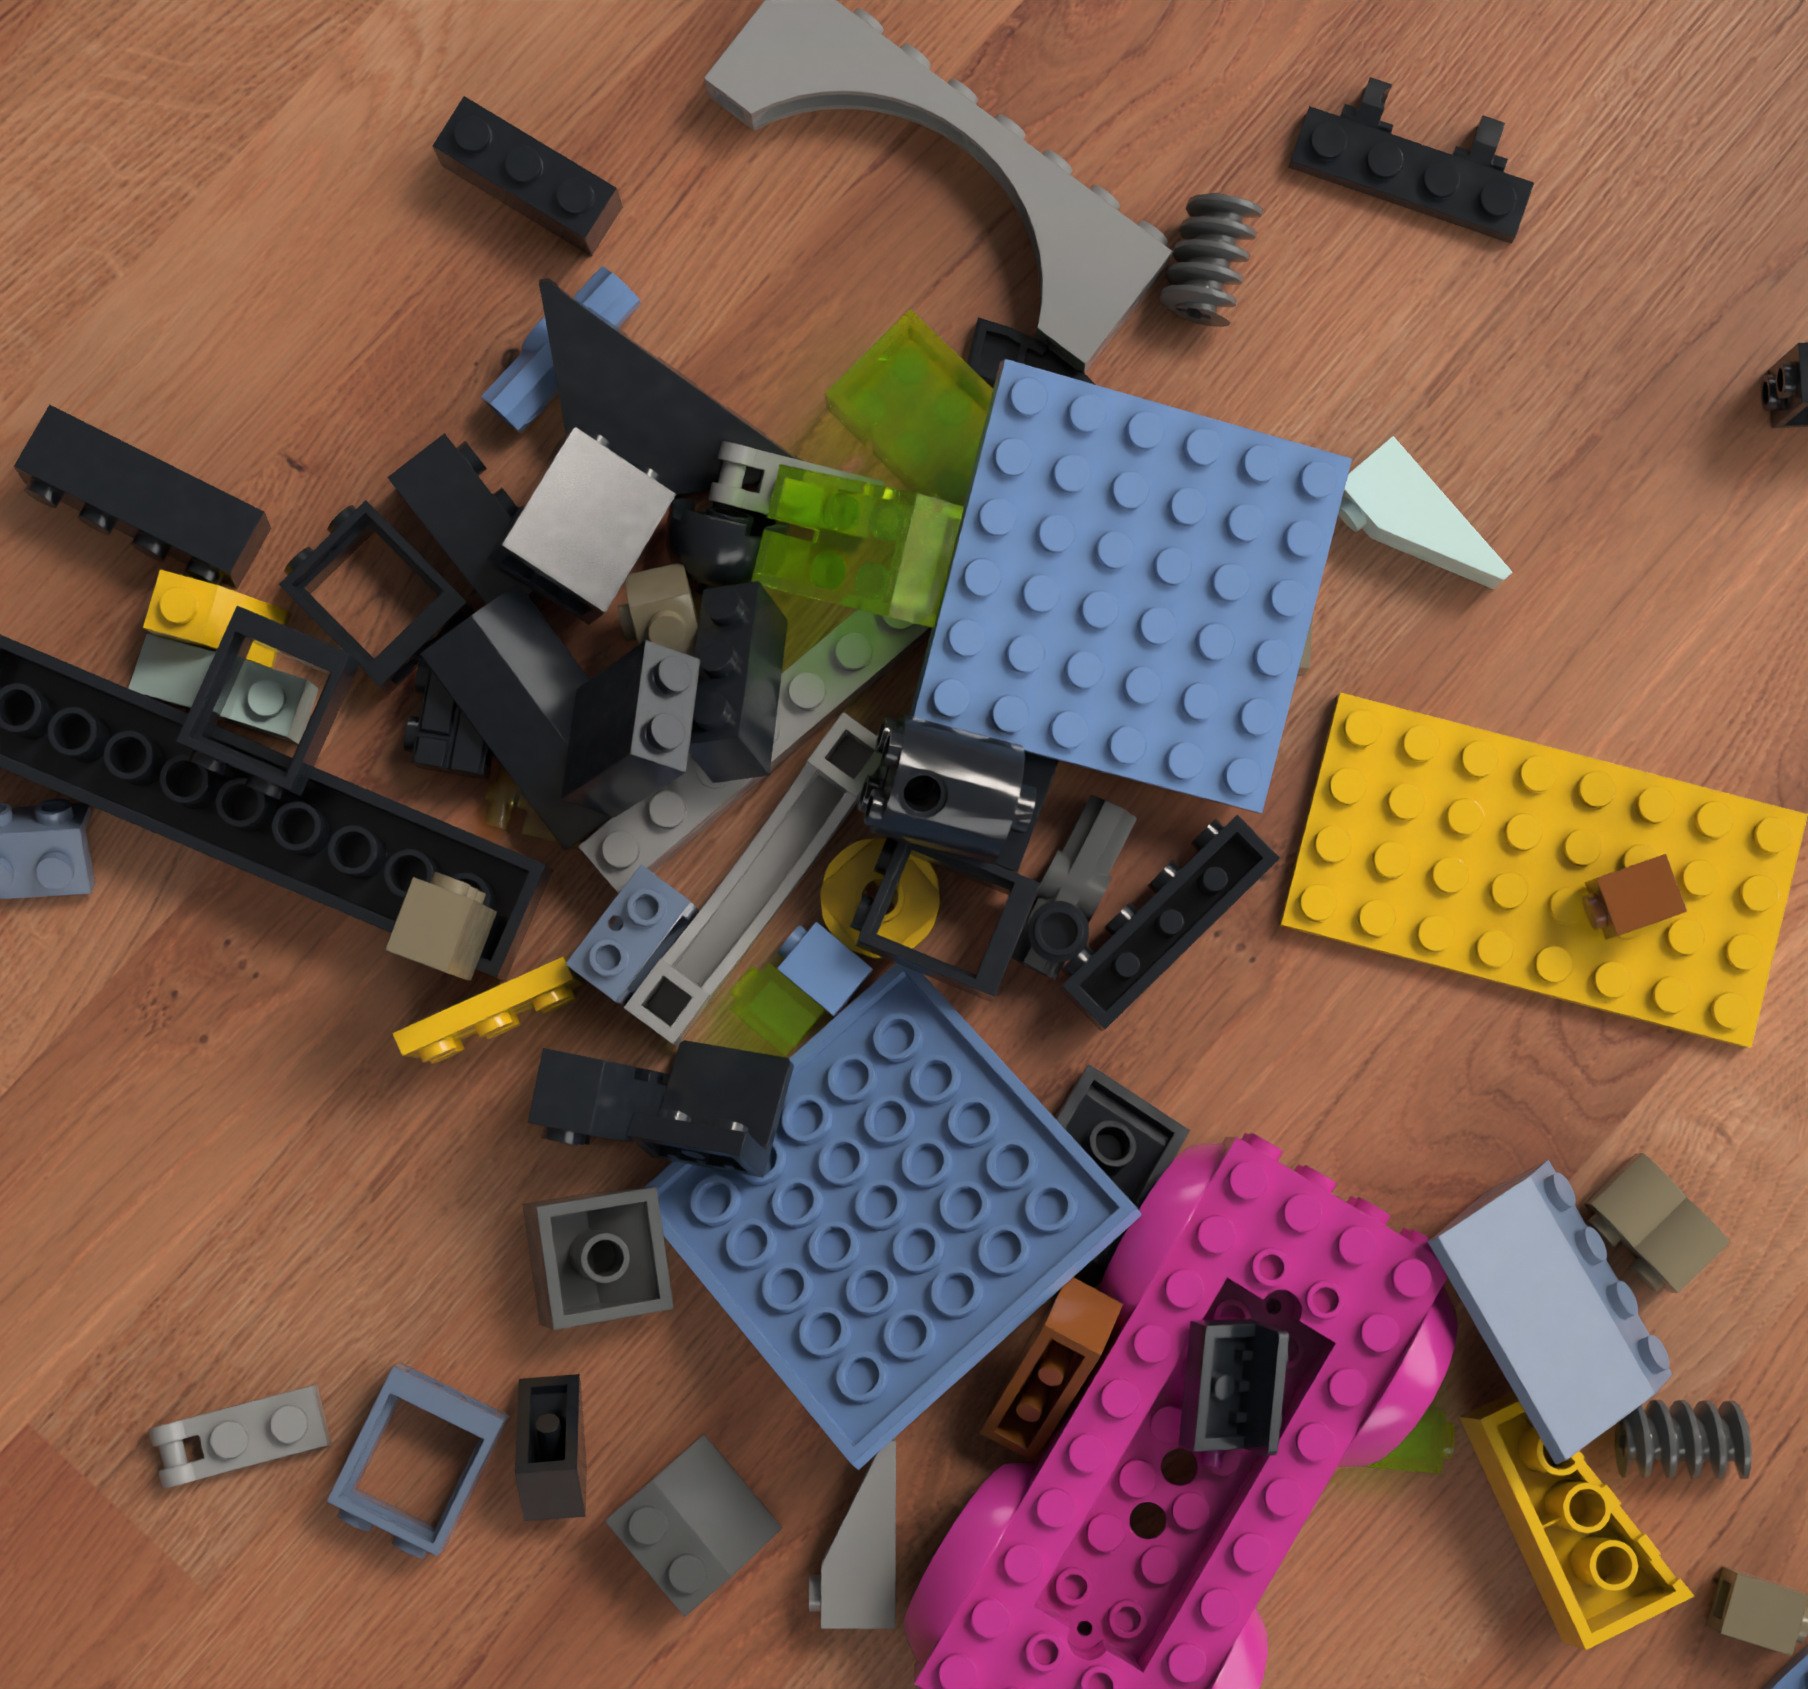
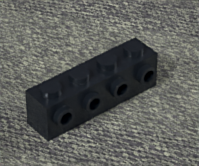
[14,404,271,590]
[1059,814,1280,1031]

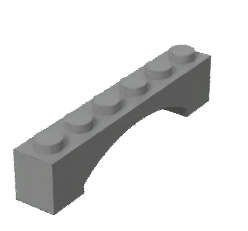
[624,712,882,1046]

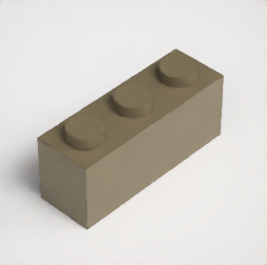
[385,872,497,981]

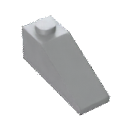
[809,1437,896,1629]

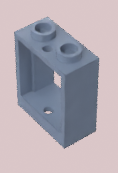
[566,864,700,1006]
[326,1363,510,1559]

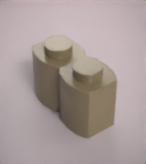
[1584,1153,1730,1293]

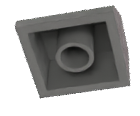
[523,1187,674,1330]
[605,1433,783,1617]

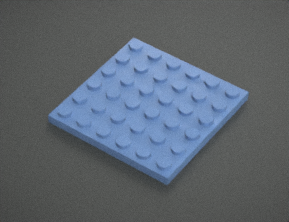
[910,359,1352,813]
[645,963,1142,1470]

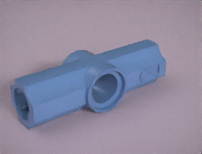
[481,266,641,434]

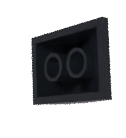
[1054,1064,1190,1288]

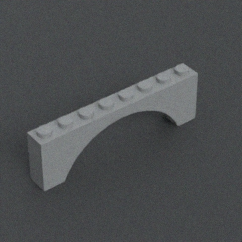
[704,0,1172,373]

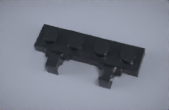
[1288,77,1534,244]

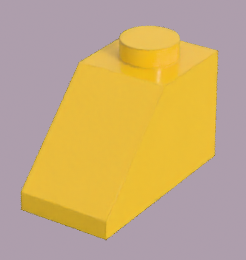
[143,570,290,669]

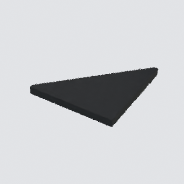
[539,278,803,495]

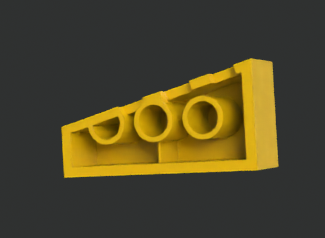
[1459,1391,1694,1650]

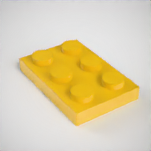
[392,957,585,1064]

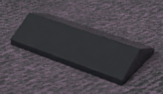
[419,583,612,851]

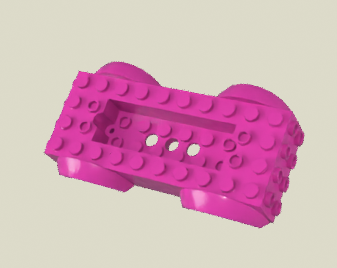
[903,1133,1458,1689]

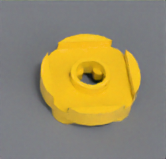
[820,838,940,960]

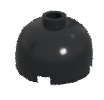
[665,498,789,595]

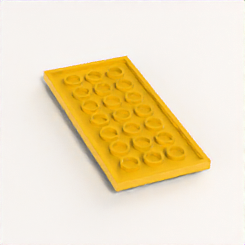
[1279,692,1808,1048]

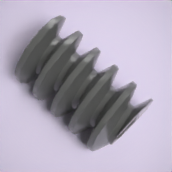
[1159,193,1263,327]
[1614,1400,1752,1479]

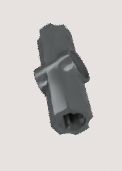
[1011,794,1137,980]

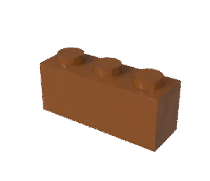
[979,1277,1123,1462]

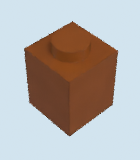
[1582,854,1687,940]

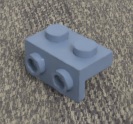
[0,799,95,899]

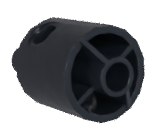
[858,714,1037,864]

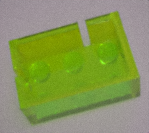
[825,309,993,530]
[751,464,964,628]

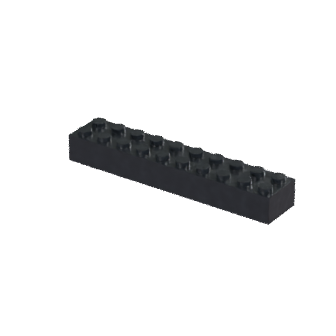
[0,634,553,981]

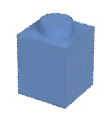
[777,922,873,1017]

